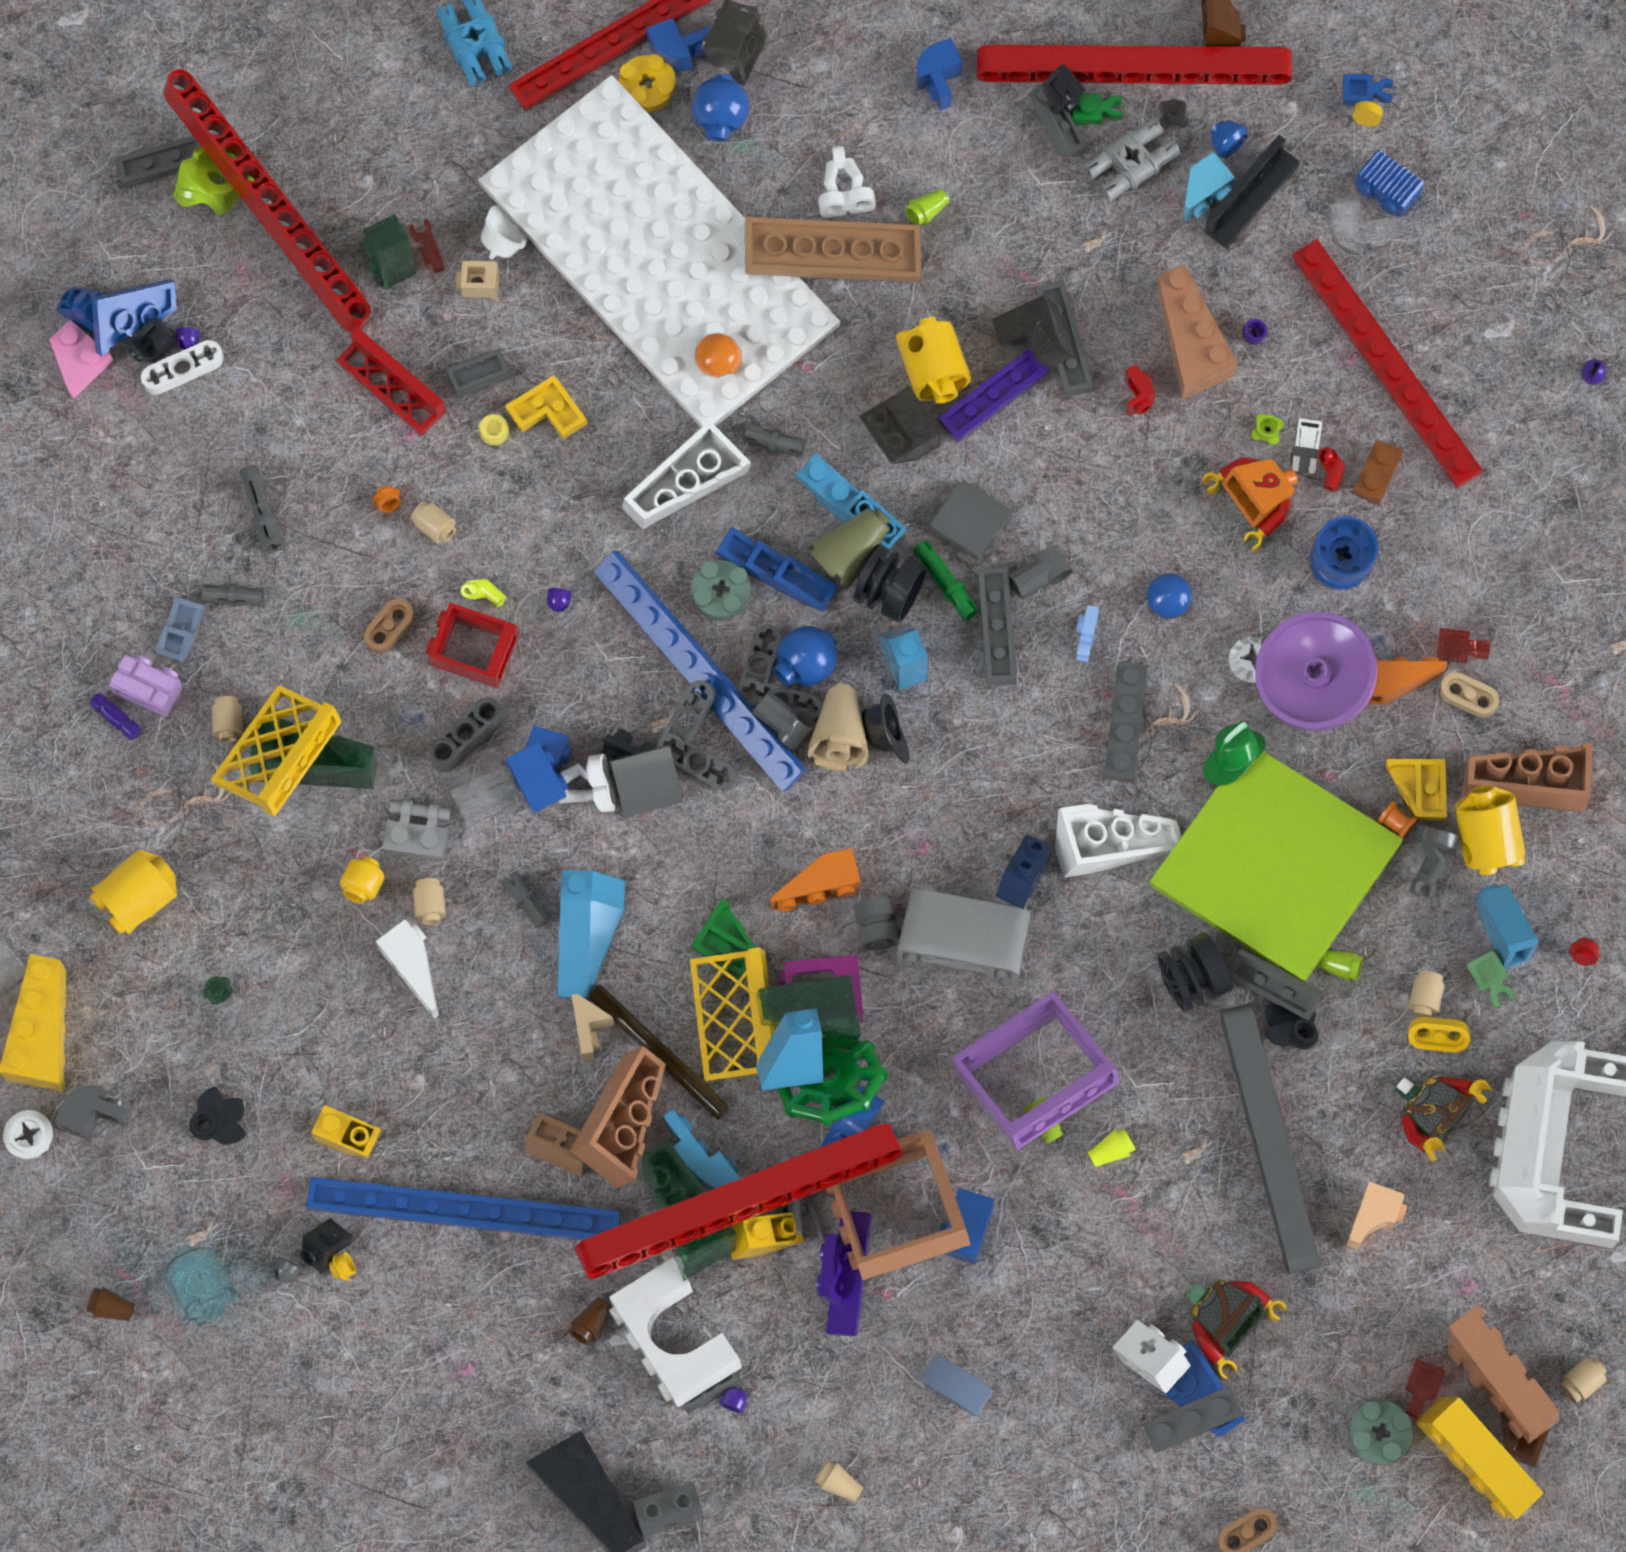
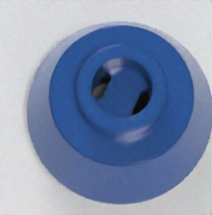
[1210,120,1248,158]

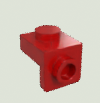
[1125,364,1155,417]

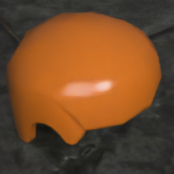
[695,333,742,378]

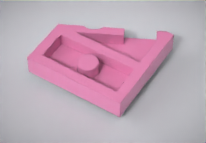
[49,320,113,399]

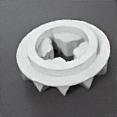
[1229,635,1265,683]
[3,1110,54,1160]

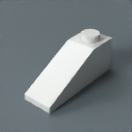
[376,919,439,1019]

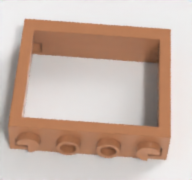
[826,1129,971,1281]

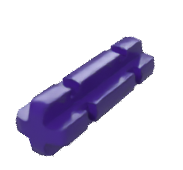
[89,693,141,740]

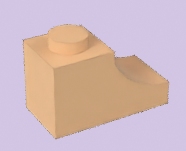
[1346,1182,1408,1250]

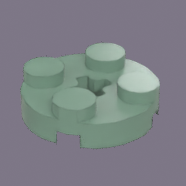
[691,560,751,621]
[1348,1400,1413,1466]

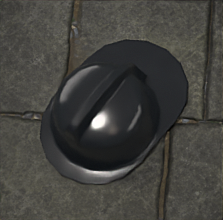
[861,693,910,763]

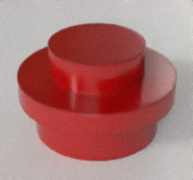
[1569,938,1599,966]

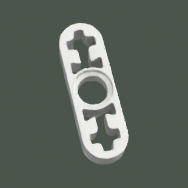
[141,340,224,395]

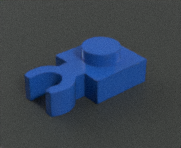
[1342,74,1393,106]

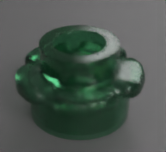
[203,976,232,1004]

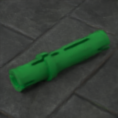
[912,540,979,621]

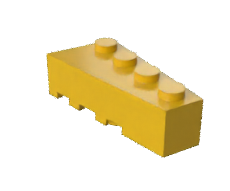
[0,954,66,1092]
[1414,1397,1544,1519]

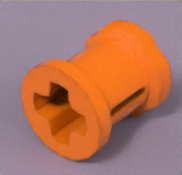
[1377,801,1418,839]

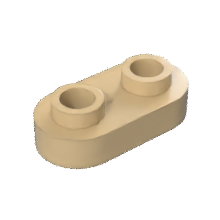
[1440,673,1499,718]

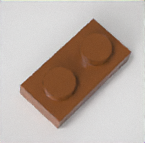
[1352,439,1403,505]

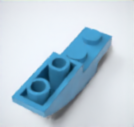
[795,453,907,550]
[663,1109,740,1191]

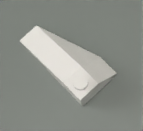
[1055,804,1182,878]

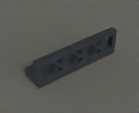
[1205,135,1300,249]

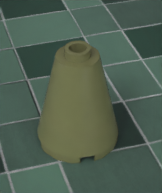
[807,507,890,589]

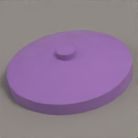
[1255,612,1378,731]

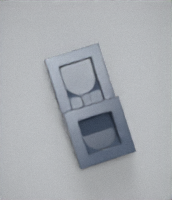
[155,597,206,662]
[920,1354,994,1417]

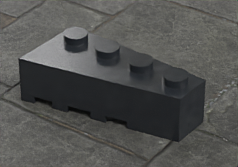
[526,1430,646,1552]

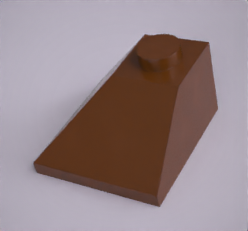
[1201,0,1246,47]

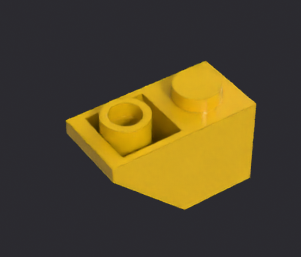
[311,1105,381,1158]
[726,1212,804,1260]

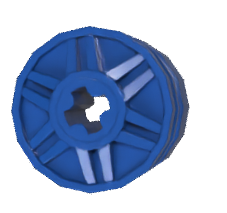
[1309,516,1379,590]

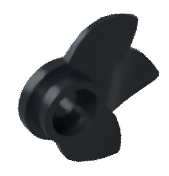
[1264,1003,1318,1050]
[189,1087,247,1145]

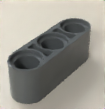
[429,697,503,773]

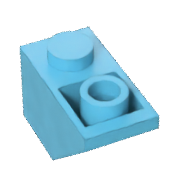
[1183,152,1235,221]

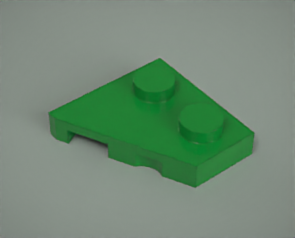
[691,898,756,979]

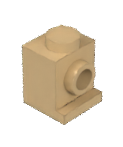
[456,261,499,300]

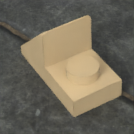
[572,994,614,1061]

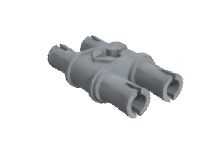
[1082,118,1181,202]

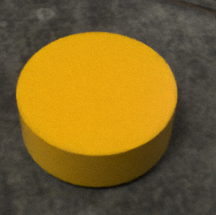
[1352,101,1383,127]

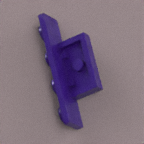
[816,1211,872,1336]

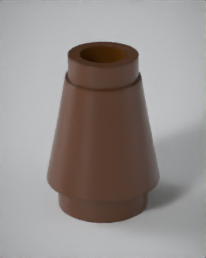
[86,1287,135,1322]
[569,1297,612,1345]

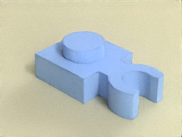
[1076,605,1099,663]

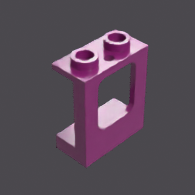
[778,955,864,1023]

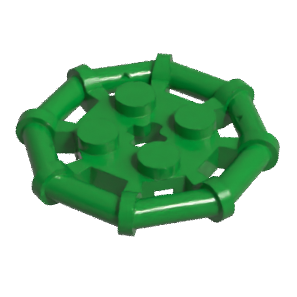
[776,1032,888,1126]

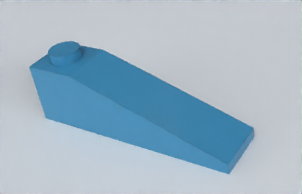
[557,870,625,999]

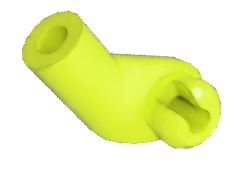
[461,579,507,608]

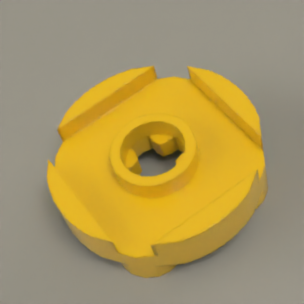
[618,54,676,112]

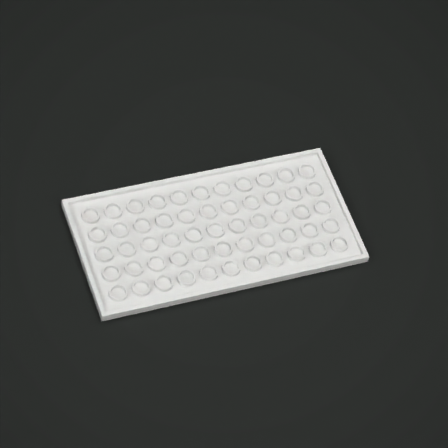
[478,75,840,428]

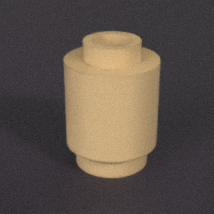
[411,501,456,544]
[211,696,243,743]
[413,878,446,926]
[1408,971,1445,1017]
[1559,1357,1607,1404]

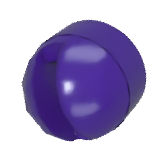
[1242,319,1267,345]
[176,327,200,350]
[1581,359,1606,385]
[546,588,572,612]
[719,1387,747,1414]

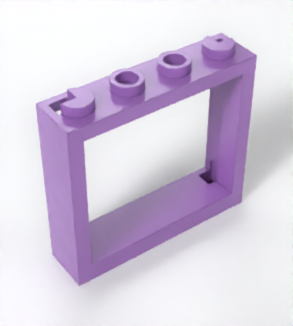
[952,991,1120,1150]

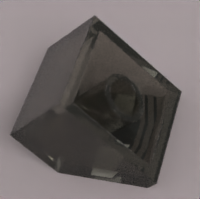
[702,0,767,85]

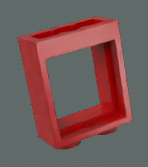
[426,602,519,688]

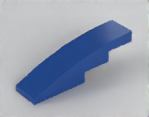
[714,527,838,612]

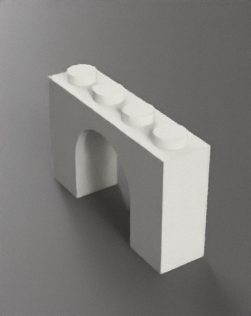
[609,1257,742,1408]

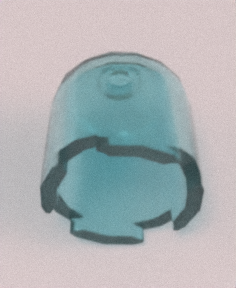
[164,1246,240,1326]

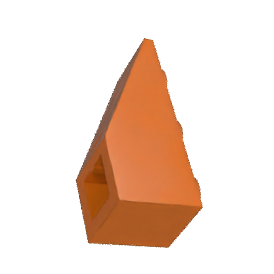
[1367,657,1447,705]
[770,848,861,912]

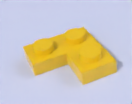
[505,375,588,440]

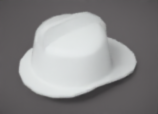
[481,205,528,260]

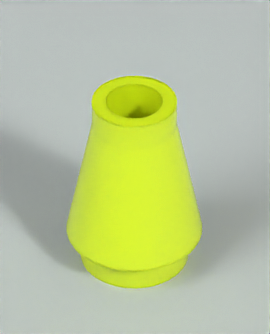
[1087,1128,1136,1168]

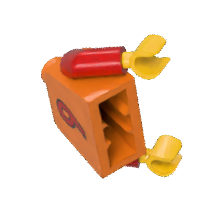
[1202,457,1297,552]

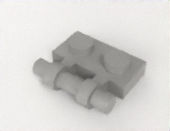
[382,799,451,861]

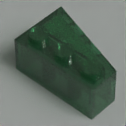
[359,214,417,289]
[756,974,861,1041]

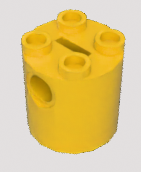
[896,316,971,404]
[1454,785,1526,875]
[89,849,177,935]

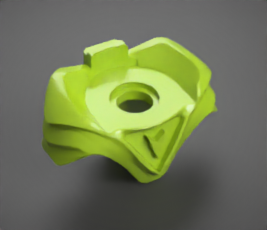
[173,147,254,216]

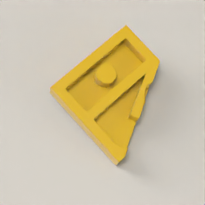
[1385,759,1447,821]

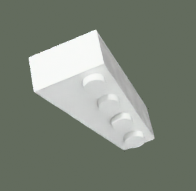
[622,420,751,529]

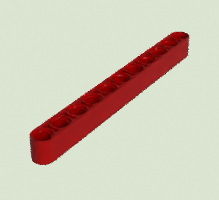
[977,45,1292,85]
[163,69,371,333]
[574,1123,903,1279]

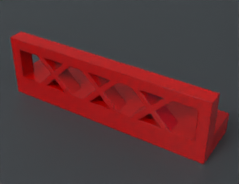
[336,327,446,436]

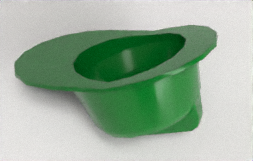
[1203,721,1266,786]

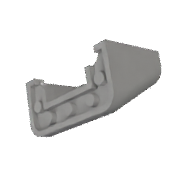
[896,885,1031,988]

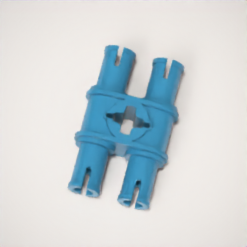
[436,0,513,86]

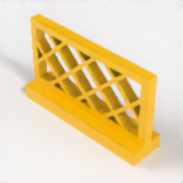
[211,685,342,817]
[690,947,775,1082]

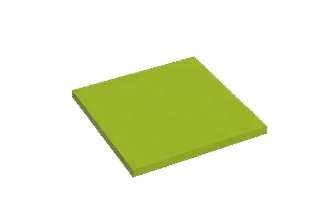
[1149,752,1404,982]

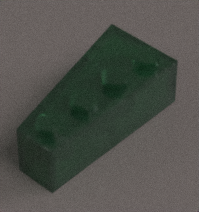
[249,712,377,789]
[641,1139,737,1281]

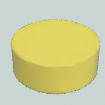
[479,414,509,445]

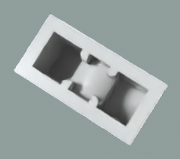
[1112,1320,1191,1393]

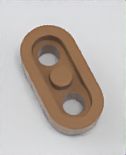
[364,599,414,654]
[1217,1508,1277,1552]

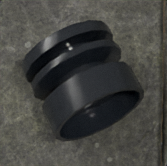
[853,545,927,623]
[1157,932,1233,1013]

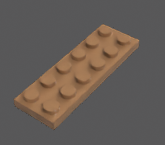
[744,217,921,283]

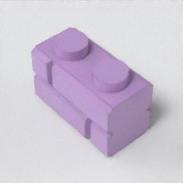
[109,655,183,717]

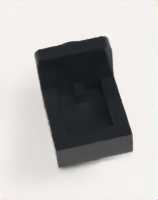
[1042,64,1086,115]
[124,317,177,363]
[301,1218,352,1274]

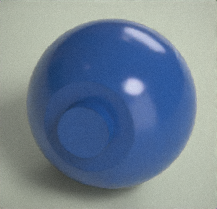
[691,74,749,142]
[773,626,837,687]

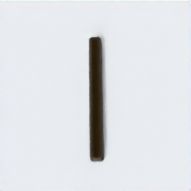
[589,984,729,1119]

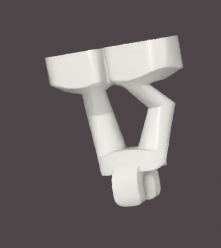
[818,146,876,218]
[559,754,617,813]

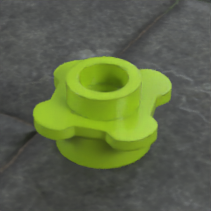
[1251,414,1284,445]

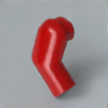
[1318,447,1345,492]

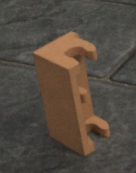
[525,1112,586,1177]

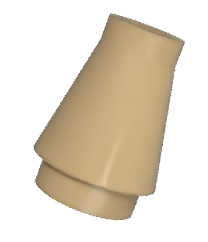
[814,1460,864,1503]

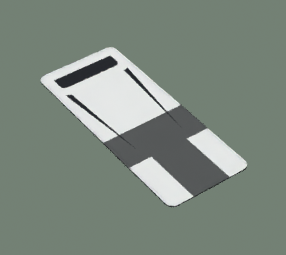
[1292,418,1322,474]

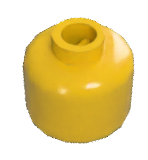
[339,856,385,904]

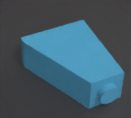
[878,625,928,690]
[1475,884,1539,968]
[756,1009,823,1091]

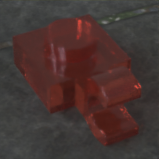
[409,219,445,274]
[1437,628,1490,663]
[1405,1359,1447,1420]

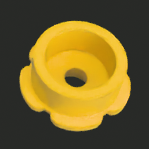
[329,1251,356,1281]

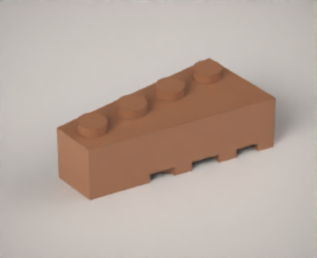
[1156,264,1237,400]
[1463,742,1593,812]
[570,1046,666,1188]
[1447,1304,1559,1444]

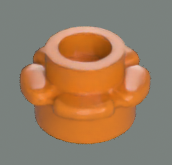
[372,486,401,513]

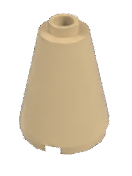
[808,683,868,771]

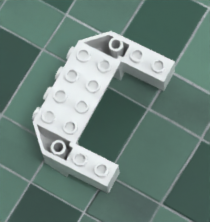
[1489,1041,1626,1248]

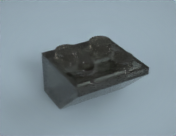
[859,386,941,465]

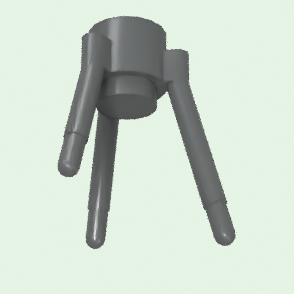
[776,1195,825,1256]

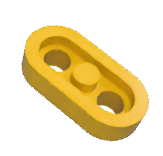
[1408,1017,1470,1053]

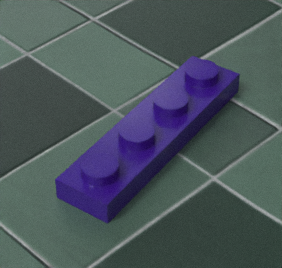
[938,348,1048,443]

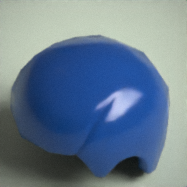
[1146,573,1192,619]

